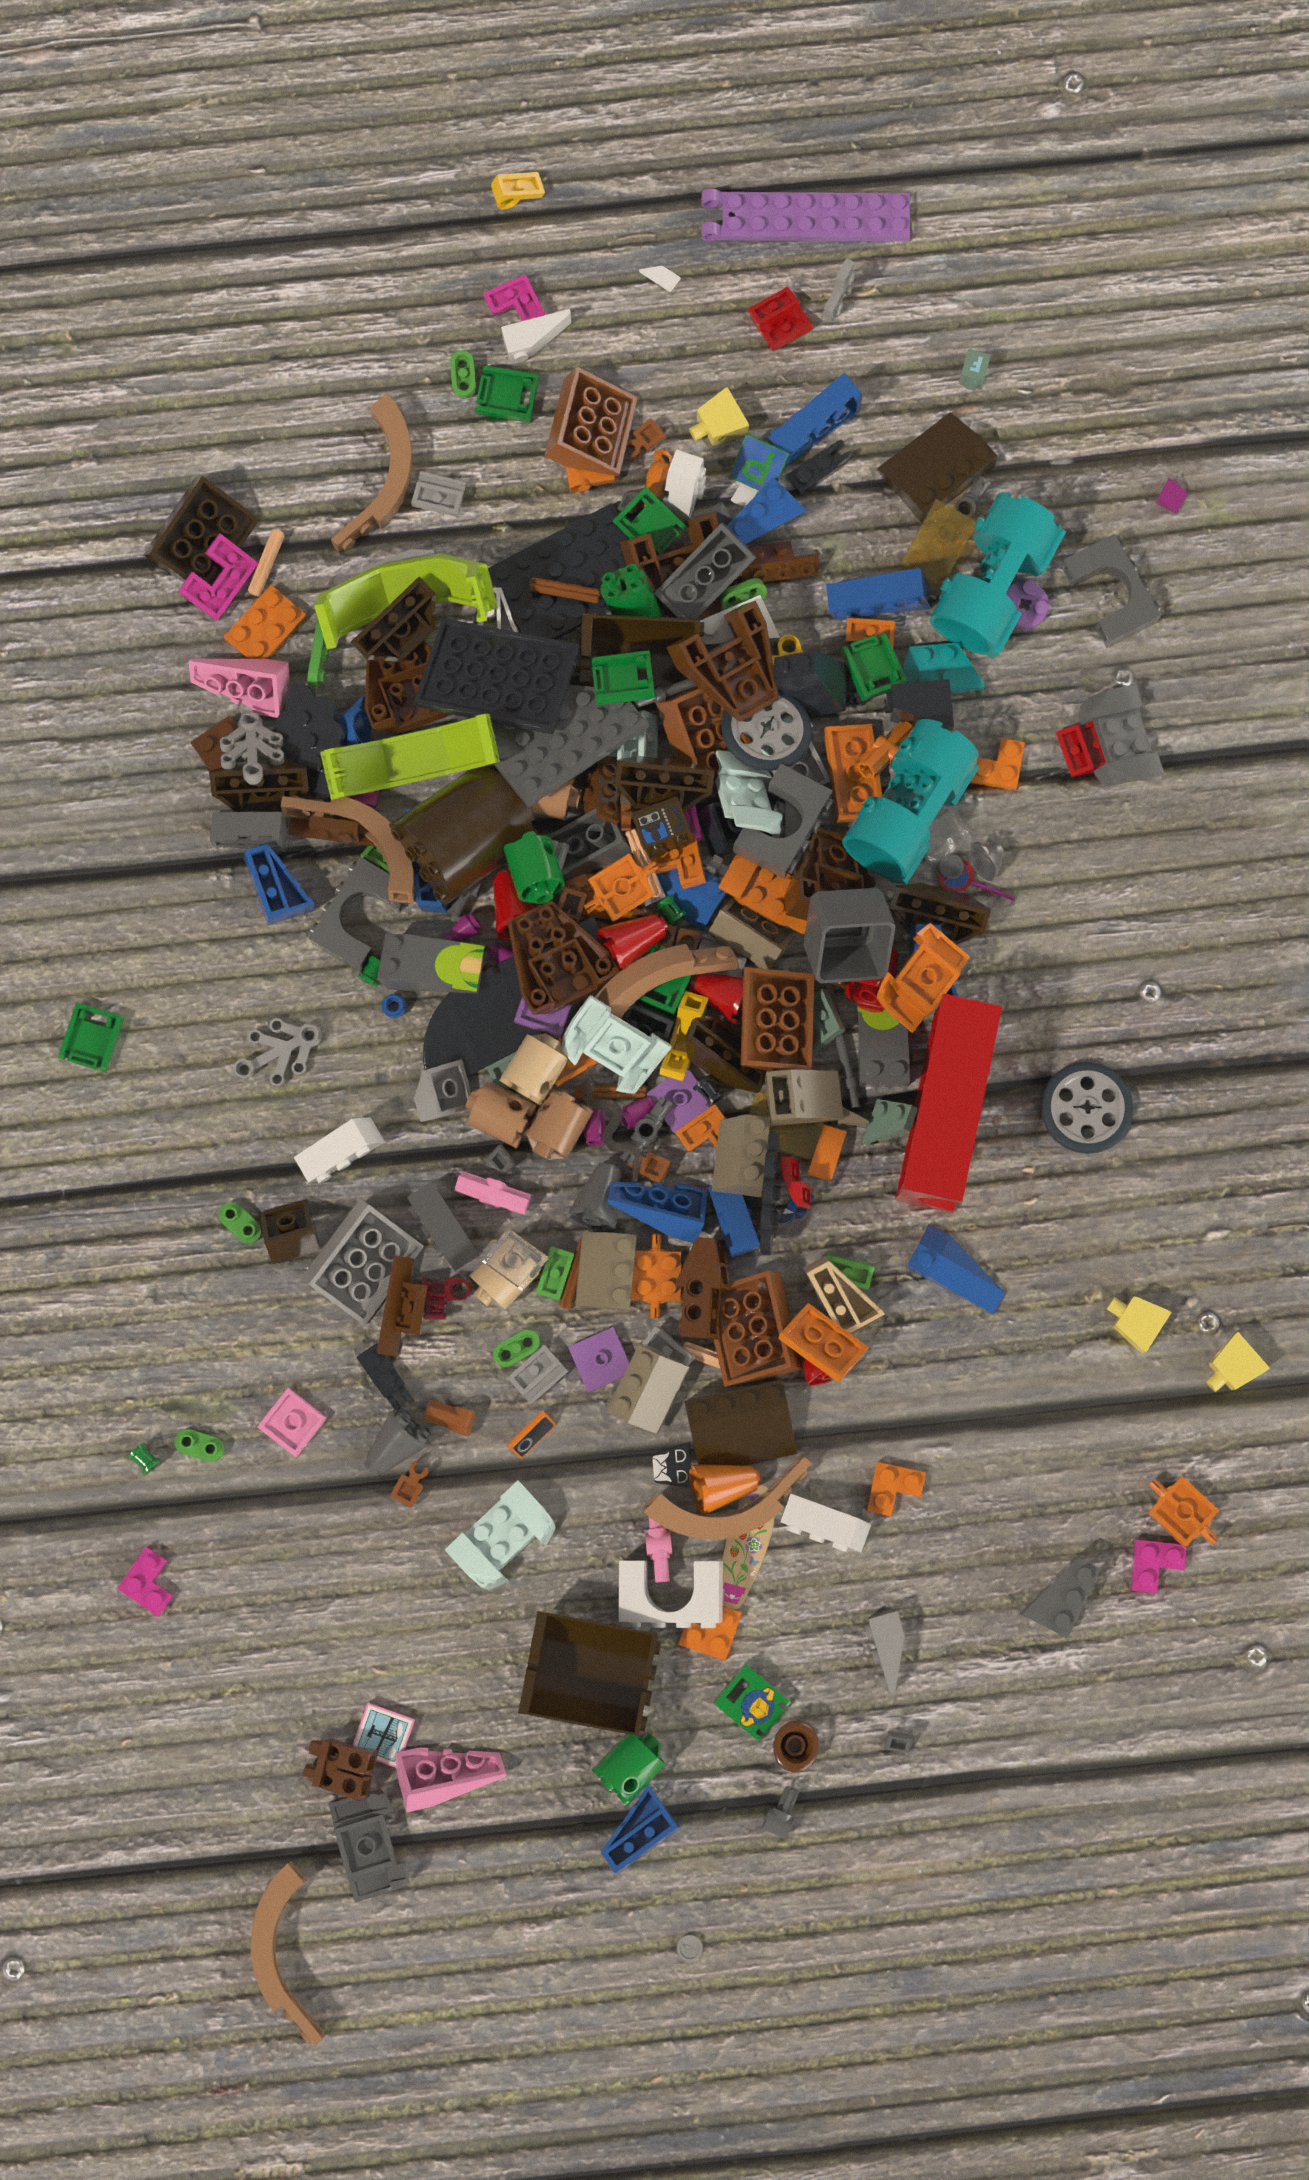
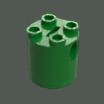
[601,564,661,617]
[504,831,565,904]
[592,1732,666,1806]

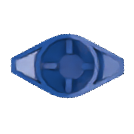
[336,696,371,746]

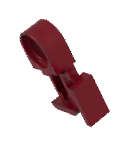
[422,1277,472,1320]

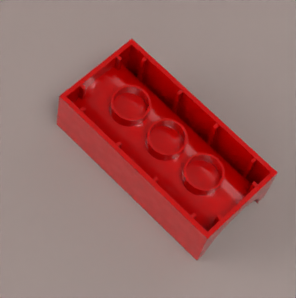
[895,994,1002,1213]

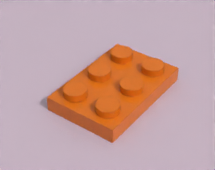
[223,585,308,659]
[778,1303,868,1383]

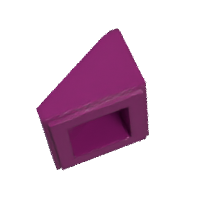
[1156,478,1188,514]

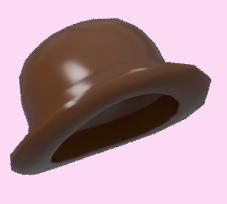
[773,1720,819,1773]

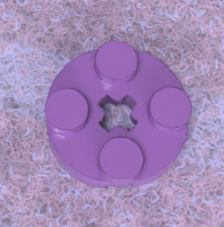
[1006,580,1049,630]

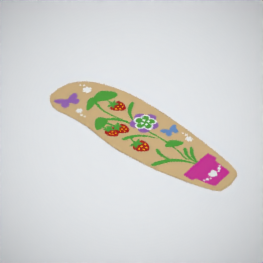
[722,1484,775,1609]

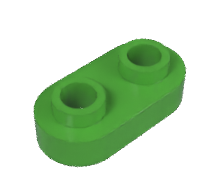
[450,350,476,399]
[719,578,767,610]
[219,1202,262,1244]
[493,1330,540,1367]
[175,1429,225,1462]

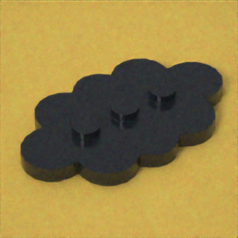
[275,684,347,800]
[760,1131,782,1255]

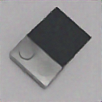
[697,790,775,858]
[603,1000,678,1086]

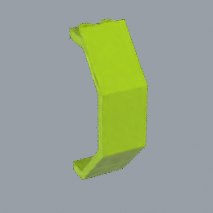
[314,553,498,649]
[320,714,500,800]

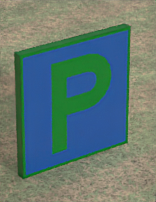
[729,433,789,491]

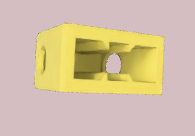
[689,387,749,445]
[1107,1296,1172,1354]
[1206,1332,1270,1392]

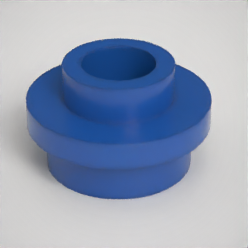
[382,994,406,1018]

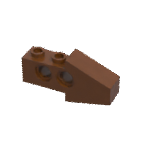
[675,1237,731,1340]

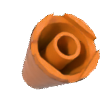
[689,1464,761,1515]

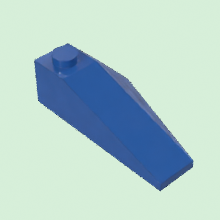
[649,858,729,932]
[607,1182,708,1243]
[906,1224,1005,1315]

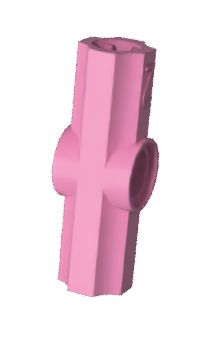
[454,1171,531,1215]

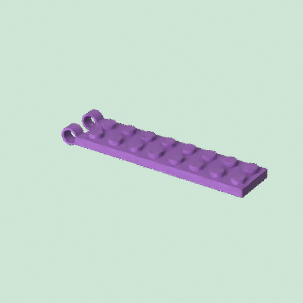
[701,189,910,241]

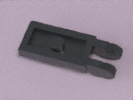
[787,439,853,496]
[356,1343,415,1410]

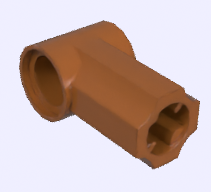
[423,1400,477,1437]

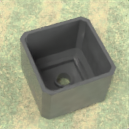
[804,888,896,983]

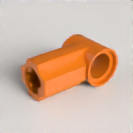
[566,467,615,492]

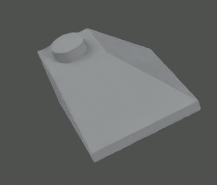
[414,1059,471,1122]

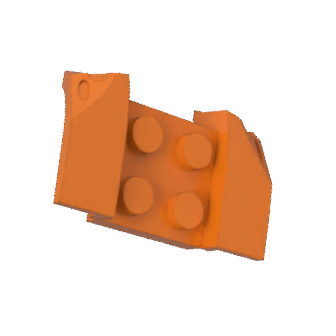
[718,854,807,935]
[877,923,970,1033]

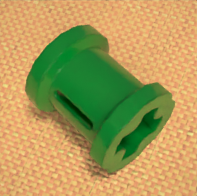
[655,895,687,926]
[357,956,381,987]
[127,1442,161,1476]

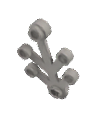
[220,712,284,785]
[234,1018,322,1088]

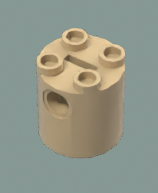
[499,1033,569,1105]
[470,1238,541,1310]

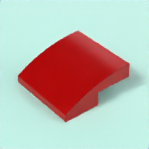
[747,286,813,352]
[1055,722,1106,777]
[780,1157,811,1209]

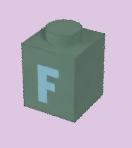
[959,349,991,390]

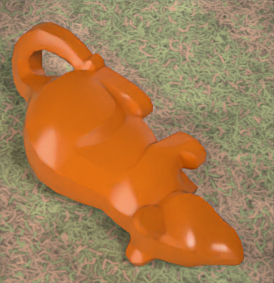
[643,449,673,507]

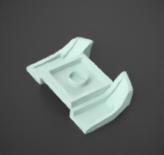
[715,750,782,838]
[562,995,672,1094]
[445,1480,555,1590]

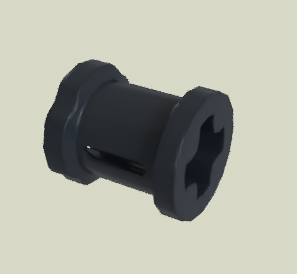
[693,1074,725,1107]

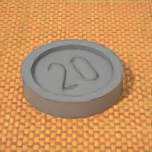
[677,1934,703,1961]

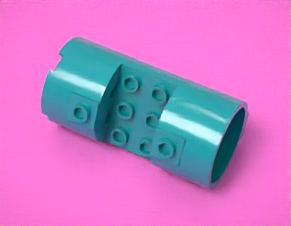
[929,492,1066,658]
[842,719,979,884]

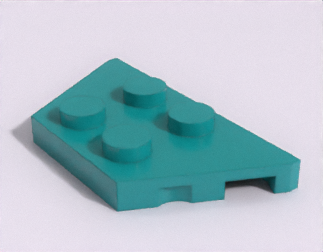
[902,643,985,692]

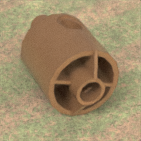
[530,776,582,820]
[465,1081,538,1148]
[524,1088,593,1160]

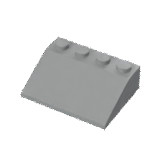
[301,1199,424,1326]

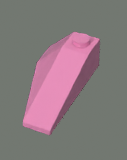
[189,659,290,718]
[395,1748,506,1812]

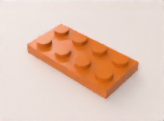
[823,724,882,823]

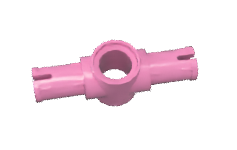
[645,1517,672,1583]

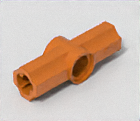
[857,721,913,779]

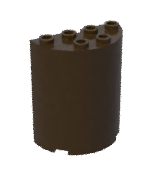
[579,613,704,713]
[389,765,537,906]
[518,1611,662,1736]

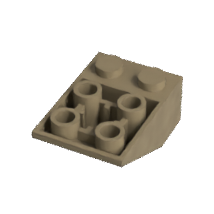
[765,1070,844,1126]

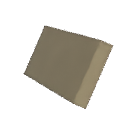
[837,1107,869,1126]

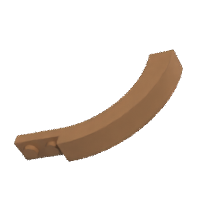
[331,393,413,554]
[281,796,415,904]
[595,944,739,1019]
[641,1455,812,1539]
[251,1861,326,2046]

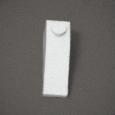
[501,309,572,362]

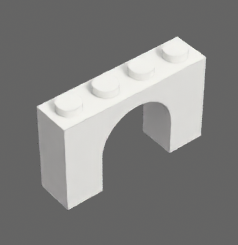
[619,1560,723,1628]

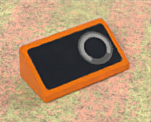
[507,1411,556,1459]

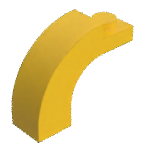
[660,991,708,1081]

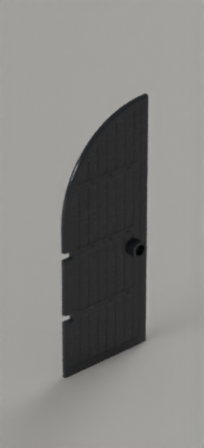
[423,916,603,1077]

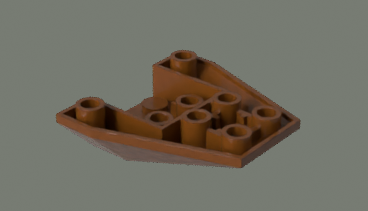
[365,640,448,734]
[508,901,620,1015]

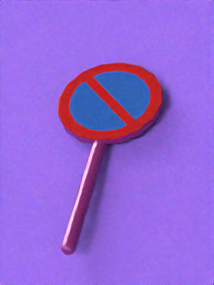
[937,858,1015,901]

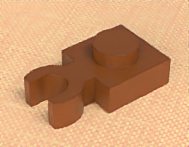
[625,418,666,460]
[620,793,635,831]
[625,1152,672,1183]
[390,1461,429,1508]

